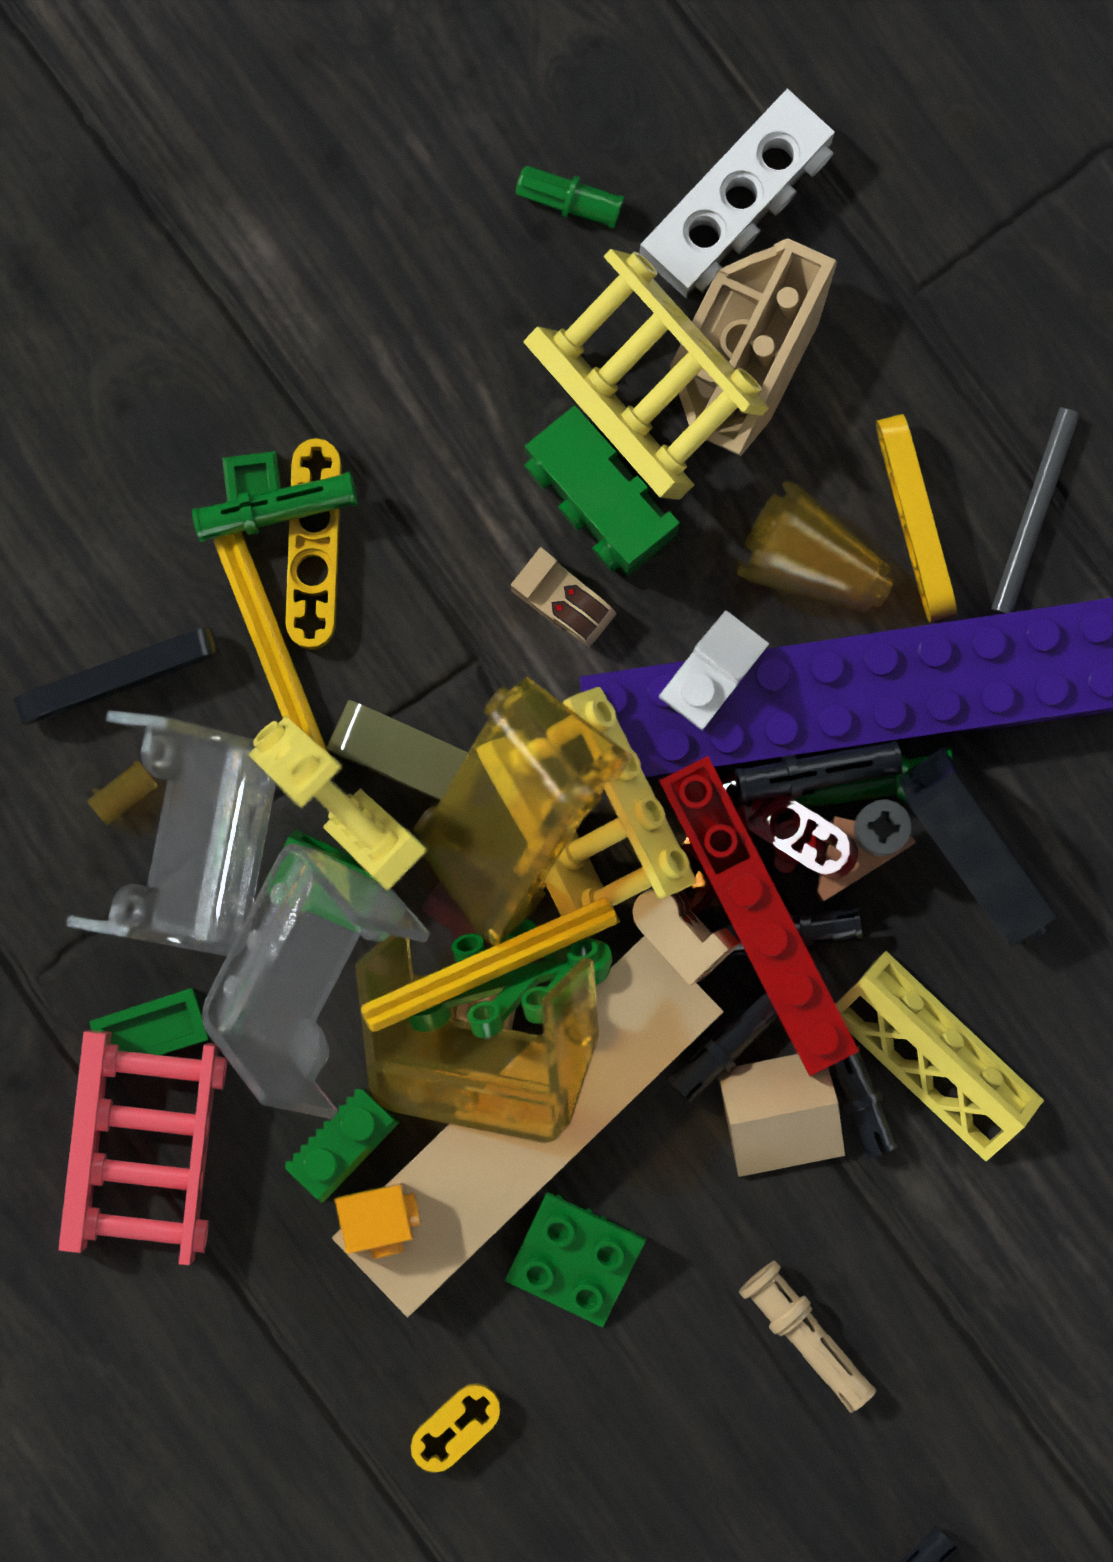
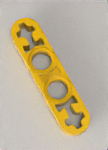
[876,414,957,623]
[286,438,342,650]

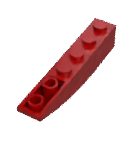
[659,756,859,1076]

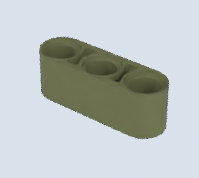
[326,700,489,813]

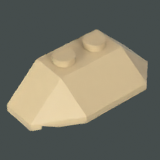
[670,238,837,456]

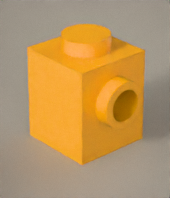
[335,1183,422,1259]

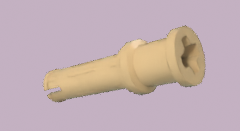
[739,1260,877,1413]

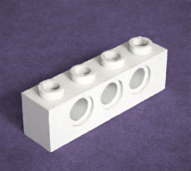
[639,89,835,298]

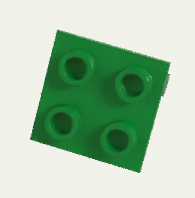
[505,1192,646,1328]

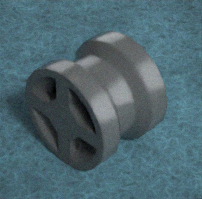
[854,800,912,857]

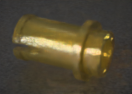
[87,759,159,826]

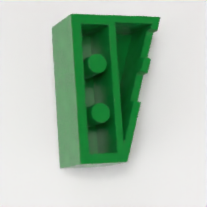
[523,405,680,577]

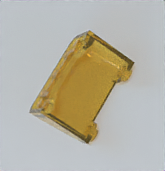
[413,677,632,946]

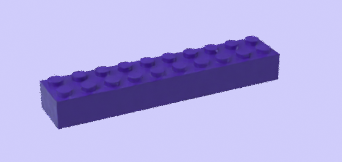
[579,597,1113,781]

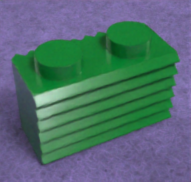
[285,1088,400,1203]

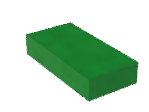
[89,988,210,1055]

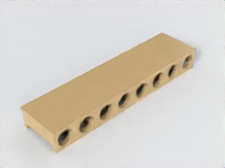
[332,936,724,1318]

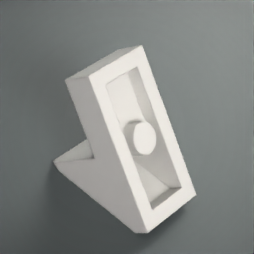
[659,611,769,731]

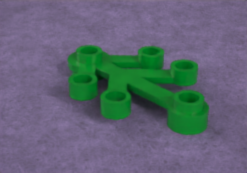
[408,919,612,1038]

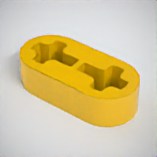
[411,1383,501,1472]

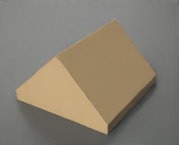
[718,1054,845,1177]

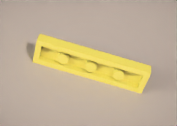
[835,951,1044,1161]

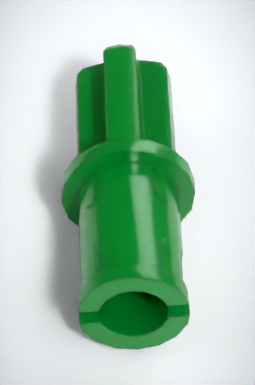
[516,166,624,229]

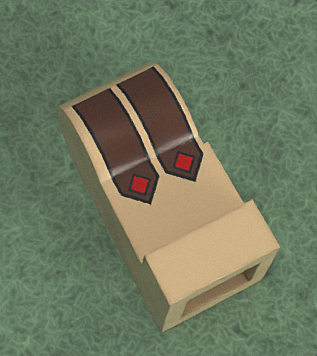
[511,547,617,648]
[632,888,741,986]

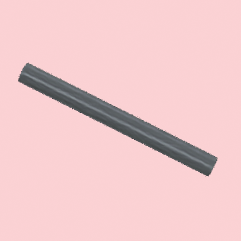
[991,407,1080,614]

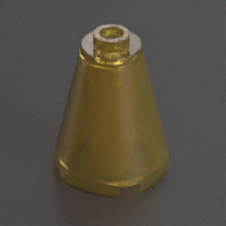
[737,481,893,612]

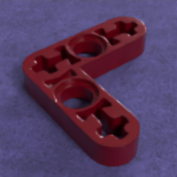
[680,773,858,915]

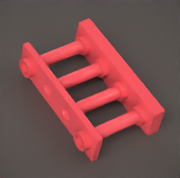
[58,1030,227,1265]

